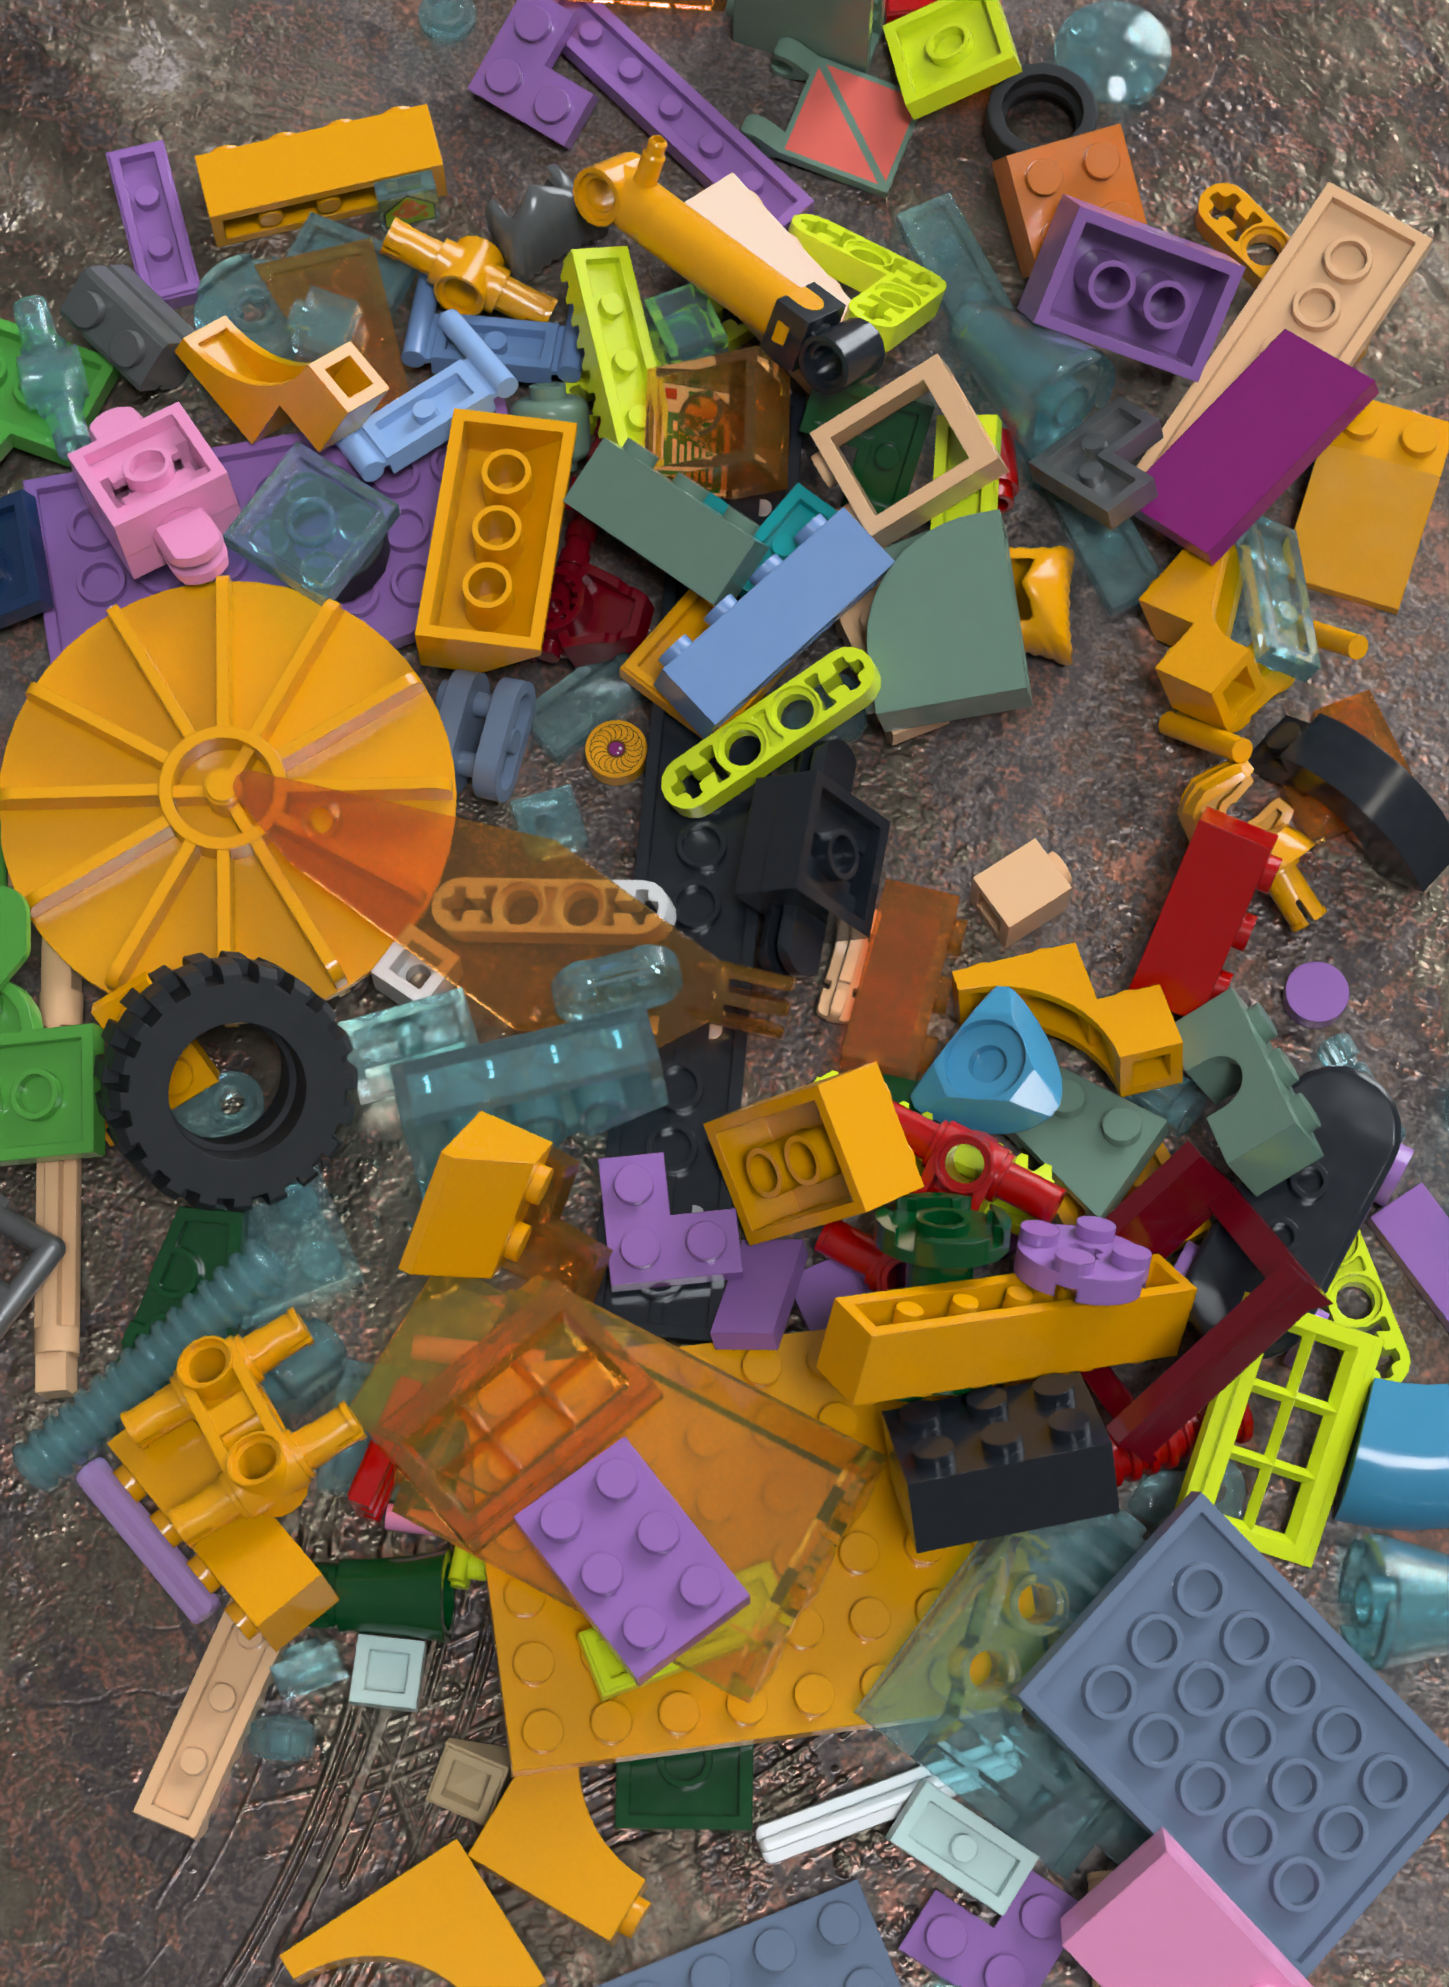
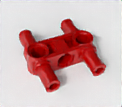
[814,1100,1067,1292]

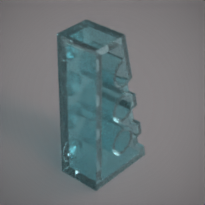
[389,1005,669,1201]

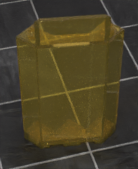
[349,1274,888,1704]

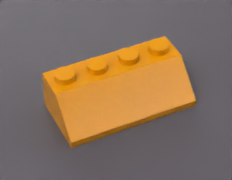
[415,408,578,673]

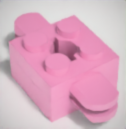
[67,401,246,585]

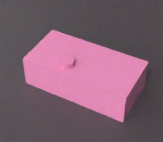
[1060,1827,1313,1987]

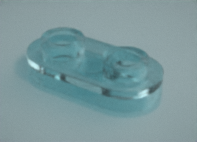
[551,944,683,1024]

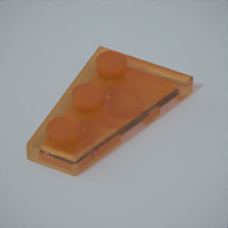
[254,237,409,415]

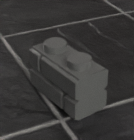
[59,264,195,391]

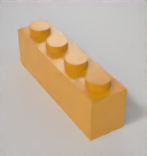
[194,104,447,247]
[107,1419,340,1652]

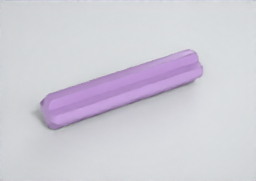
[75,1457,221,1625]

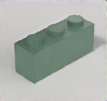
[563,437,770,606]

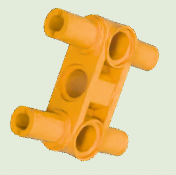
[120,1307,367,1548]

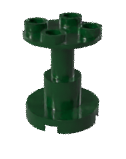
[874,1192,1011,1402]

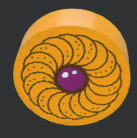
[585,720,648,786]

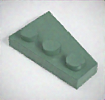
[1006,1066,1168,1219]

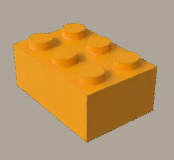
[703,1061,924,1246]

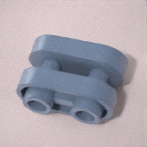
[436,669,536,803]

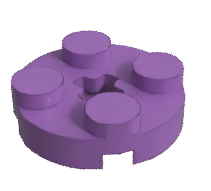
[1013,1216,1152,1305]

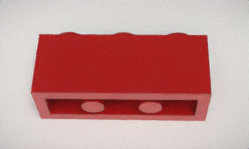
[1129,806,1283,1017]

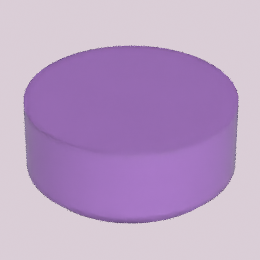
[1282,961,1349,1029]

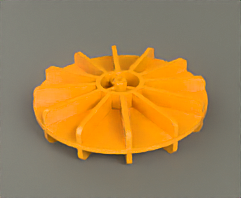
[0,575,457,1028]

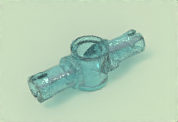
[13,295,92,461]

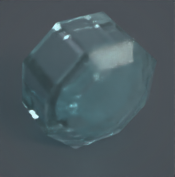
[249,1714,316,1762]

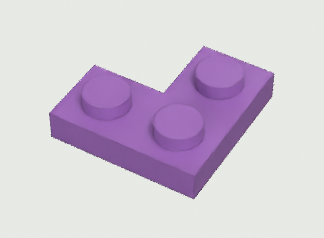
[467,0,599,150]
[598,1152,743,1292]
[897,1870,1079,1987]

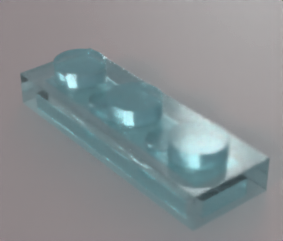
[1236,516,1321,683]

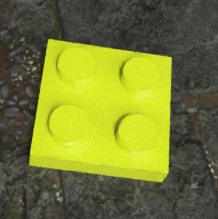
[883,0,1023,120]

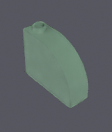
[726,0,885,74]
[860,509,1033,732]

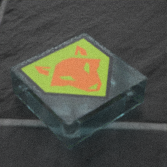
[373,170,440,232]

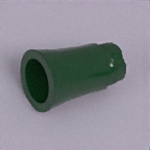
[308,1549,456,1644]

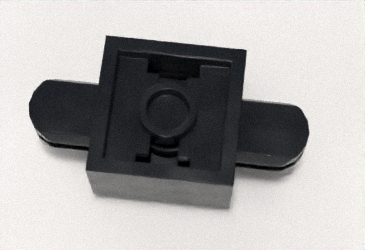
[734,739,891,980]

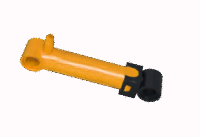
[573,135,885,395]

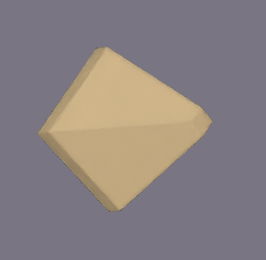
[425,1738,511,1826]

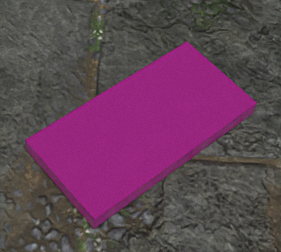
[1133,329,1379,566]

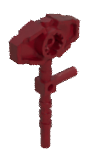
[527,416,655,668]

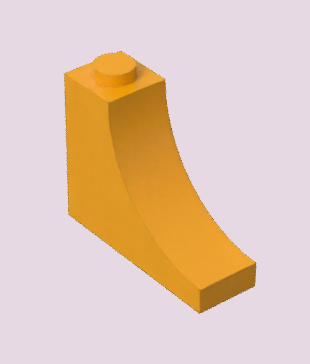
[467,1767,652,1948]
[279,1839,549,1987]

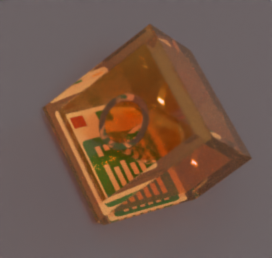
[645,346,790,499]

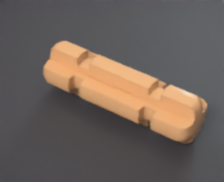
[816,909,881,1024]

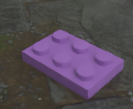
[513,1436,751,1686]

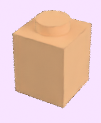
[969,838,1072,948]

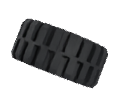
[94,951,358,1212]

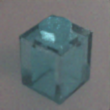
[644,283,729,385]

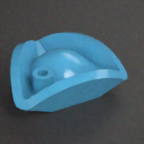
[910,986,1062,1134]

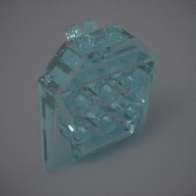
[854,1508,1147,1880]

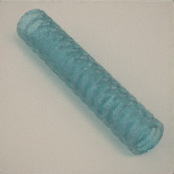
[12,1238,289,1492]

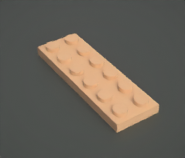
[1136,182,1433,472]

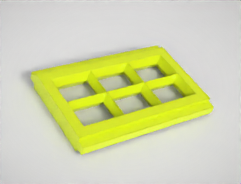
[1174,1292,1385,1568]

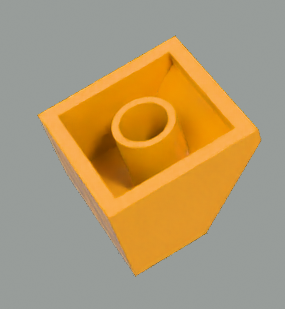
[398,1111,554,1279]

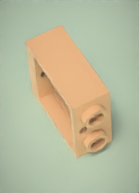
[810,353,1009,548]

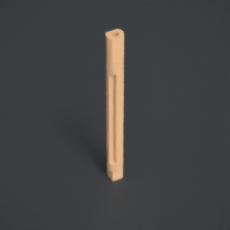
[33,937,84,1399]

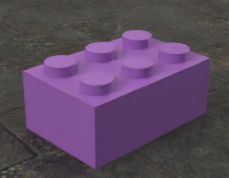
[1017,194,1246,382]

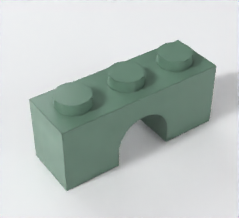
[1175,987,1324,1197]

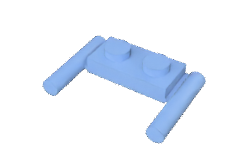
[335,309,518,482]

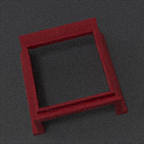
[1079,1141,1333,1465]

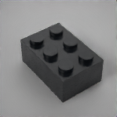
[881,1372,1120,1553]

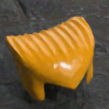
[1009,546,1075,666]

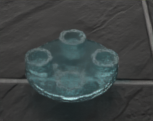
[1054,0,1171,104]

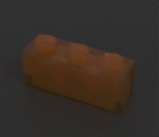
[839,878,968,1081]

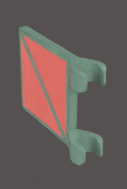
[741,37,919,199]

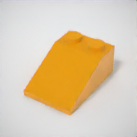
[1279,400,1449,615]

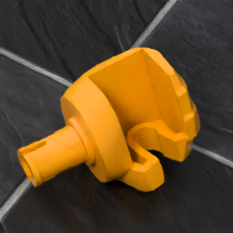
[1177,759,1327,933]

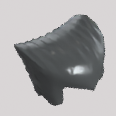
[484,164,609,285]

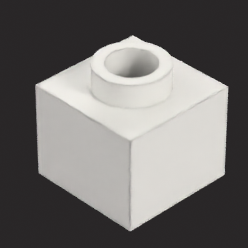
[371,922,464,1022]

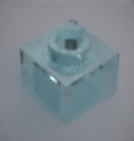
[285,285,362,361]

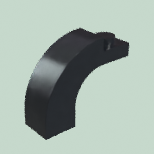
[1248,713,1449,892]

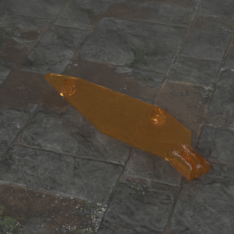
[233,770,797,1058]

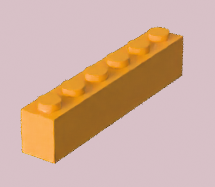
[816,1254,1198,1406]

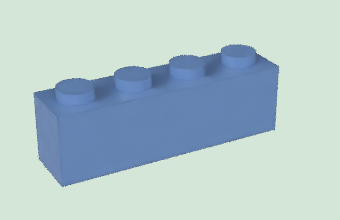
[654,507,895,739]

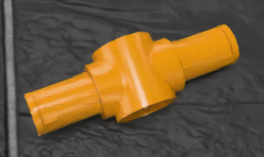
[379,218,558,322]

